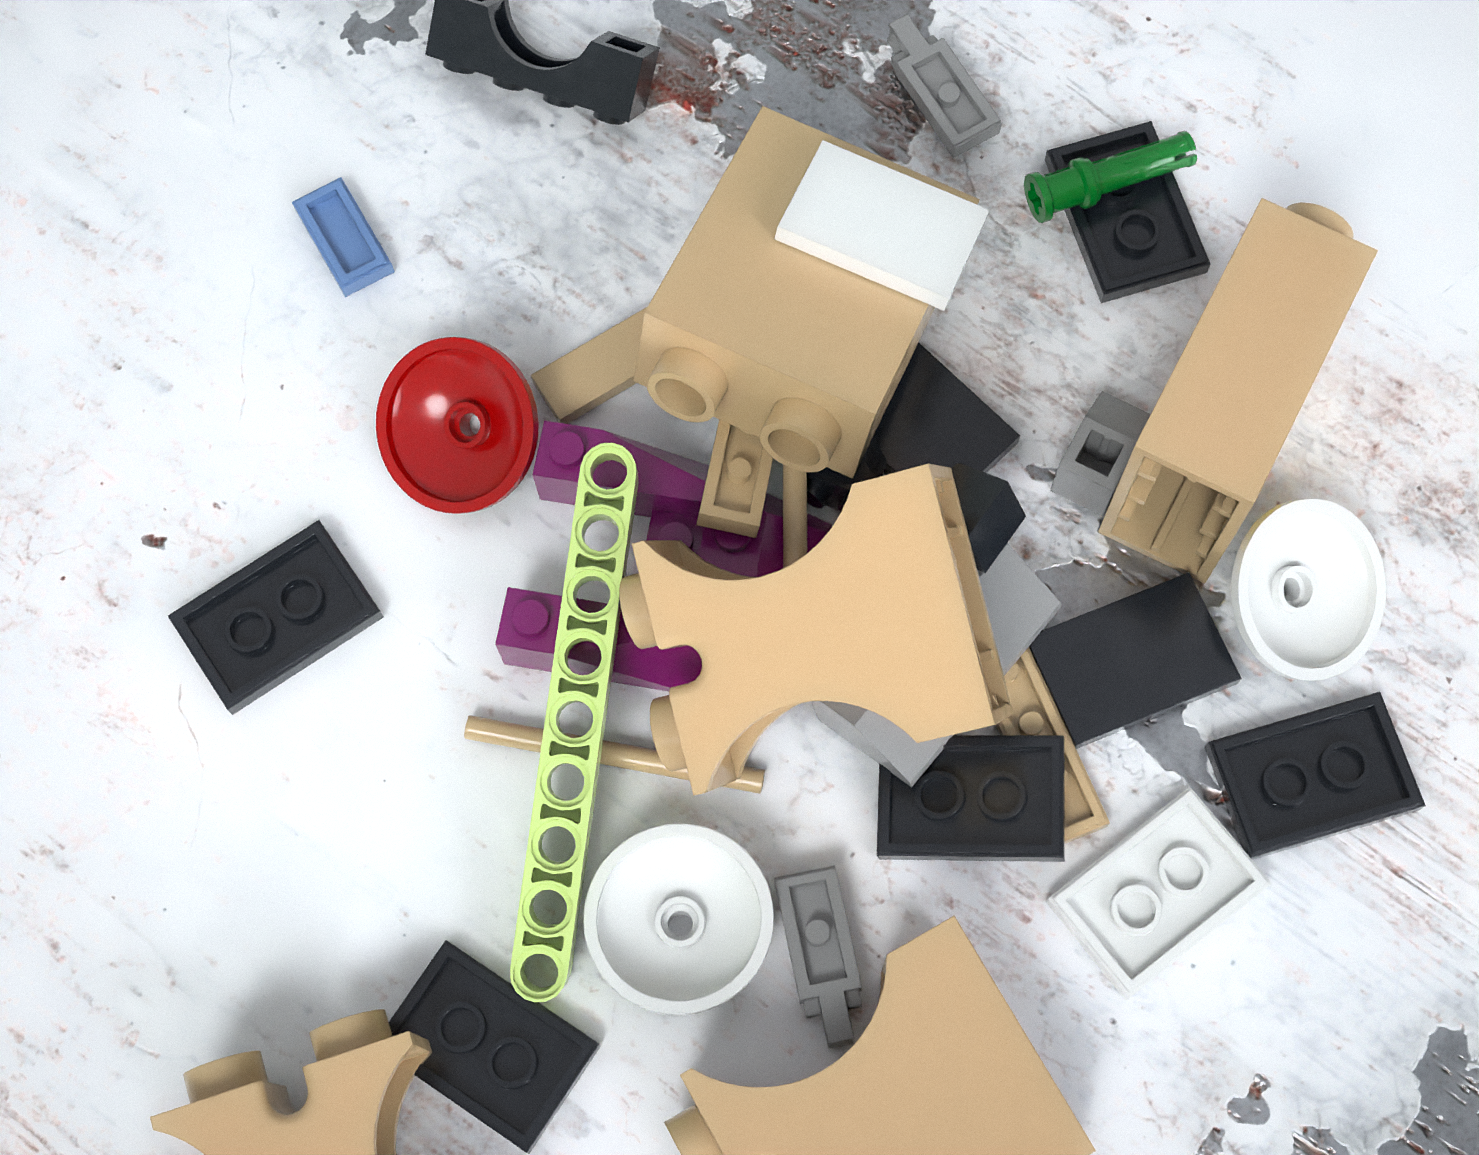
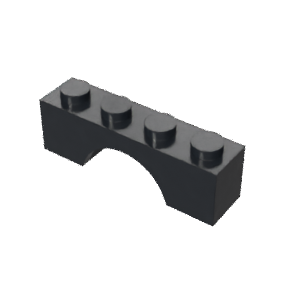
[425,0,660,125]
[807,437,1026,573]

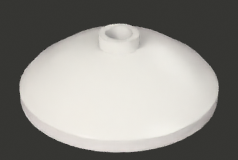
[1231,498,1386,681]
[583,824,774,1015]

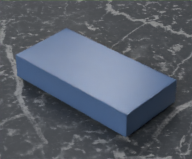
[292,177,395,298]

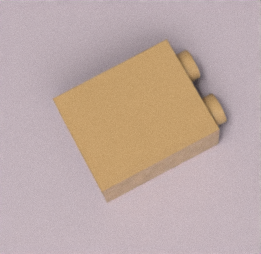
[633,106,980,479]
[1098,198,1378,584]

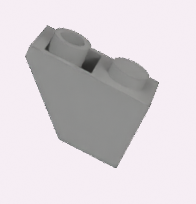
[1050,391,1151,516]

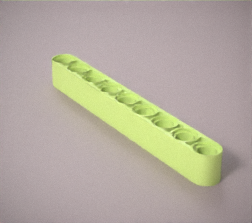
[510,443,639,1002]

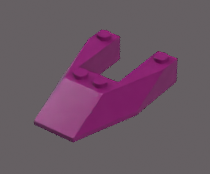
[495,420,833,692]

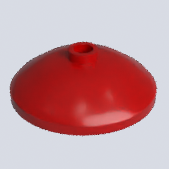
[376,337,539,514]

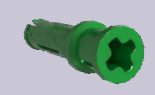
[1024,131,1197,223]

